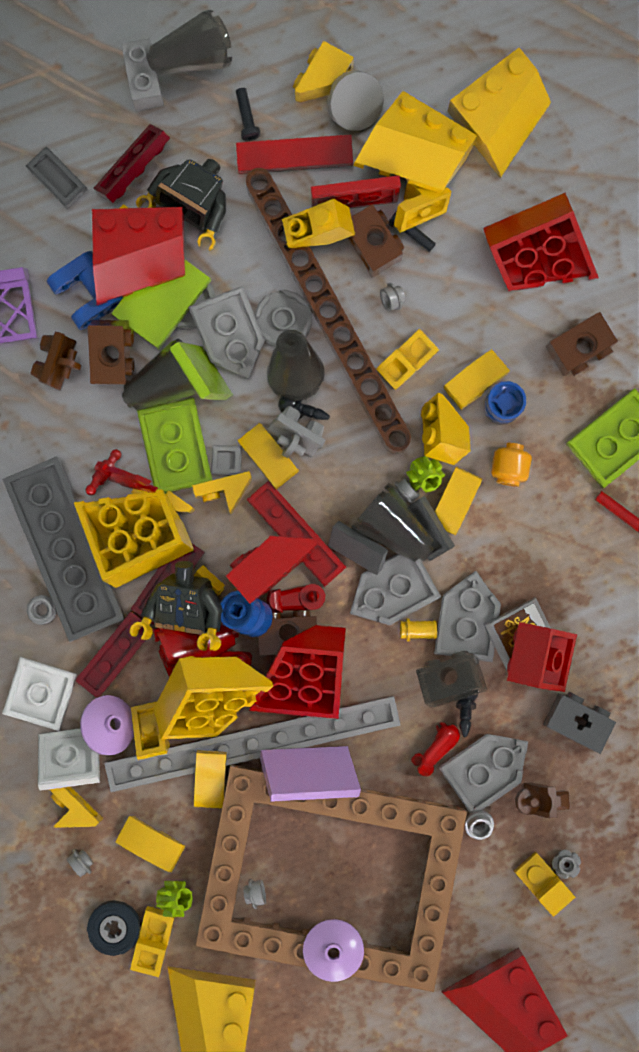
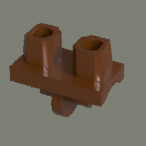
[30,331,82,390]
[515,782,570,819]

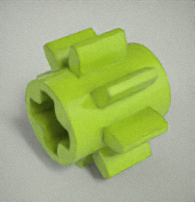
[406,456,445,493]
[156,881,193,917]

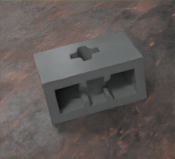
[543,691,616,754]

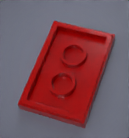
[311,175,401,209]

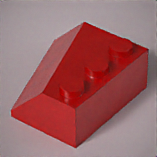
[483,192,599,291]
[92,207,185,306]
[226,536,318,604]
[249,625,346,719]
[441,947,568,1052]

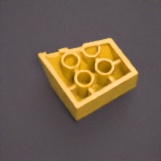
[447,47,551,178]
[353,91,478,193]
[73,489,194,588]
[153,656,273,740]
[168,966,256,1052]

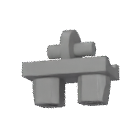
[267,406,326,458]

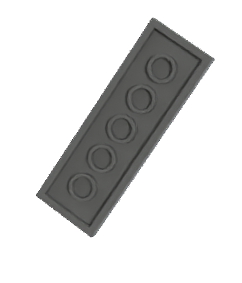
[2,456,125,642]

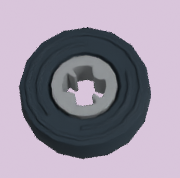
[87,900,141,956]

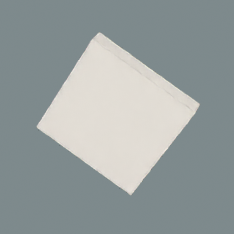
[2,657,78,731]
[38,728,100,791]

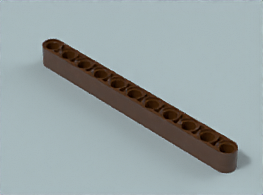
[246,168,411,454]

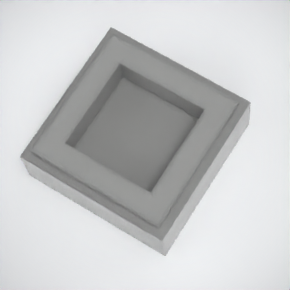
[211,445,242,476]

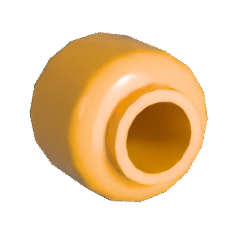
[491,442,532,487]

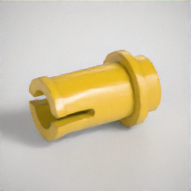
[400,618,437,642]

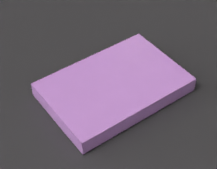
[260,746,361,802]

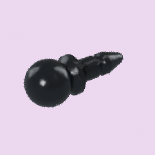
[278,393,330,420]
[455,681,479,737]

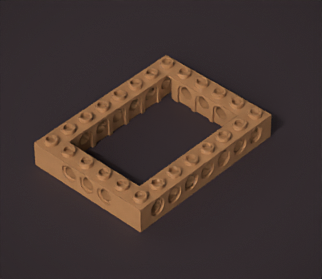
[196,764,467,992]

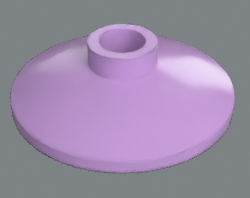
[80,695,134,755]
[303,919,364,982]

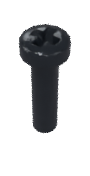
[235,88,261,141]
[389,211,436,252]

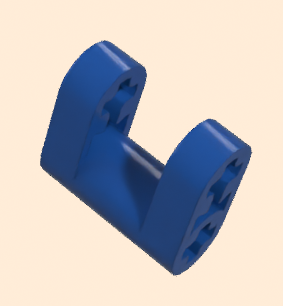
[46,251,123,330]

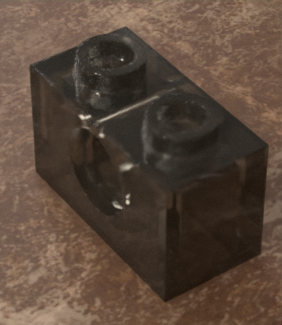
[416,651,488,708]

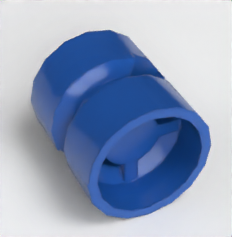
[484,381,526,424]
[221,591,273,638]

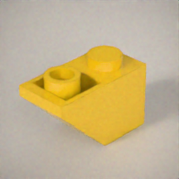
[293,40,354,103]
[282,199,355,248]
[421,393,471,465]

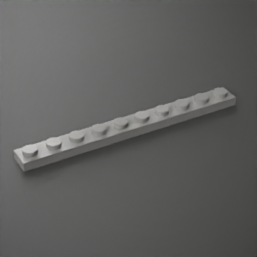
[104,696,400,792]

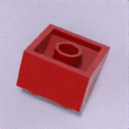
[507,622,577,692]

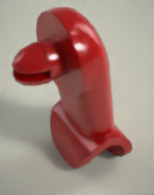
[266,584,326,613]
[411,722,460,777]

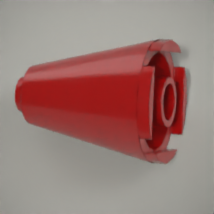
[153,622,239,678]

